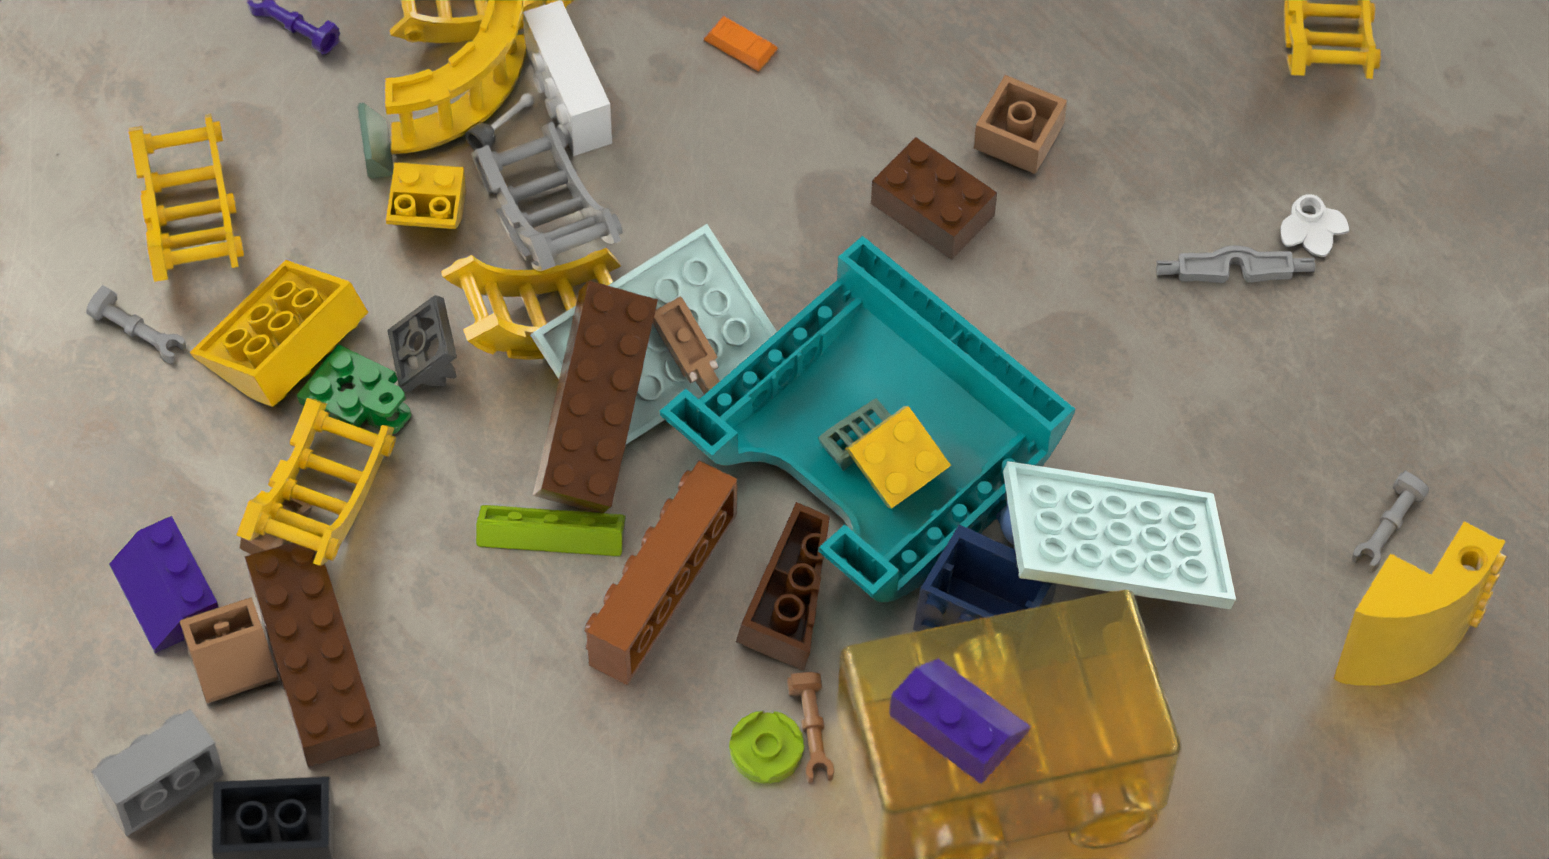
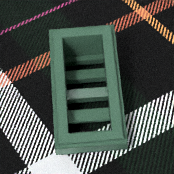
[818,398,891,471]

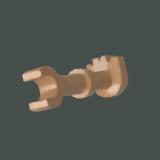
[787,672,834,783]

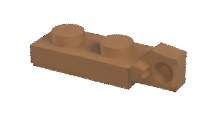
[653,296,720,395]

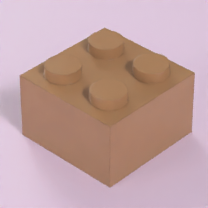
[974,75,1067,174]

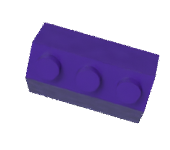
[109,516,219,653]
[889,658,1031,784]

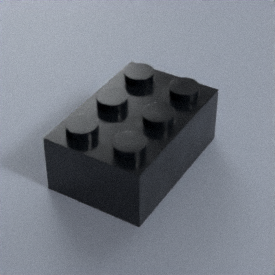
[212,776,333,859]

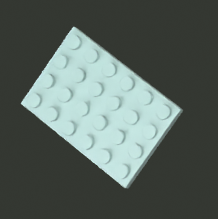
[530,224,777,445]
[1003,461,1236,609]

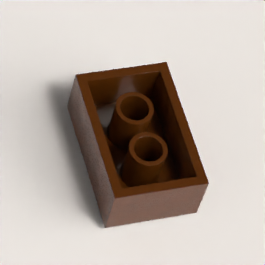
[871,137,997,260]

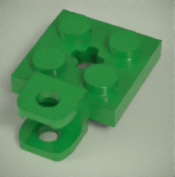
[296,344,412,434]

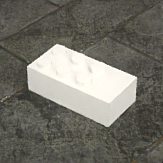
[523,0,612,156]

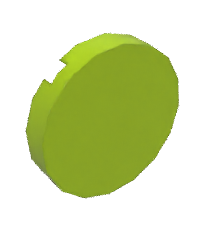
[729,710,804,784]

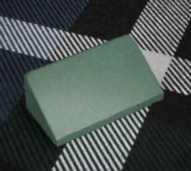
[357,103,394,179]

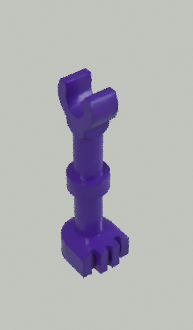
[247,0,341,54]

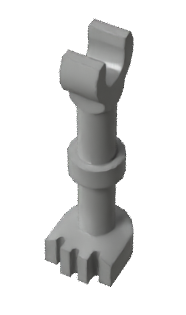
[86,285,186,364]
[1352,471,1429,572]

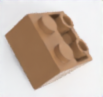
[180,597,279,703]

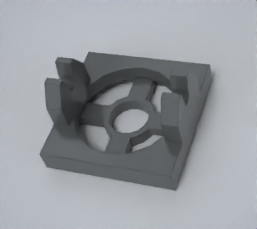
[387,295,457,392]

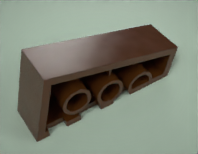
[736,502,830,671]

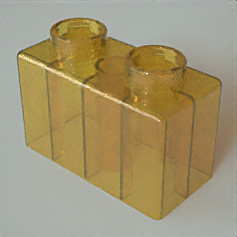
[837,590,1181,859]

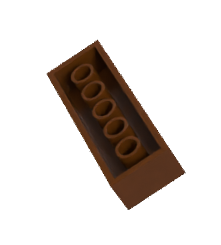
[532,281,658,513]
[245,543,380,767]

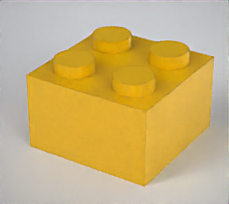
[845,406,951,509]

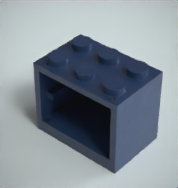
[913,524,1057,676]

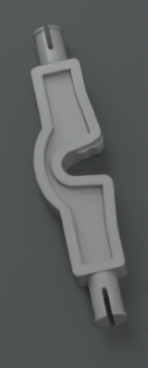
[1156,246,1315,283]

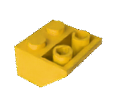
[386,162,466,229]

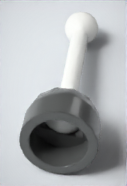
[465,93,534,150]

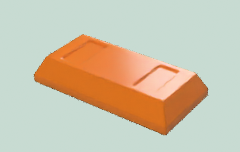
[704,16,778,72]

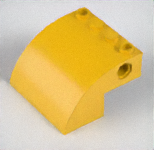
[1333,521,1507,686]

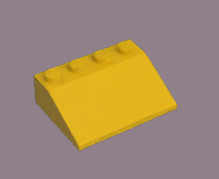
[190,260,369,407]

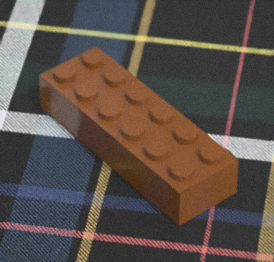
[584,460,737,685]

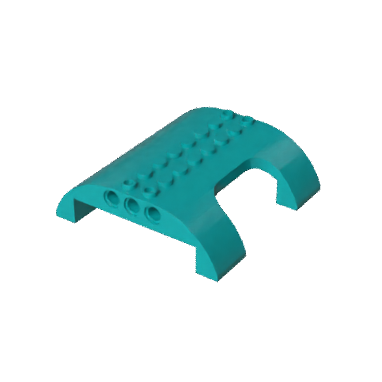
[660,236,1075,603]

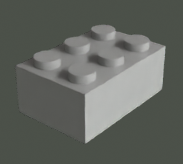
[91,709,224,837]

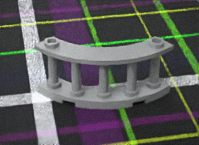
[471,121,622,271]

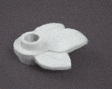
[1280,194,1349,257]

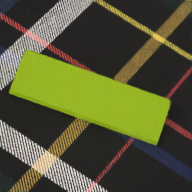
[476,505,626,556]

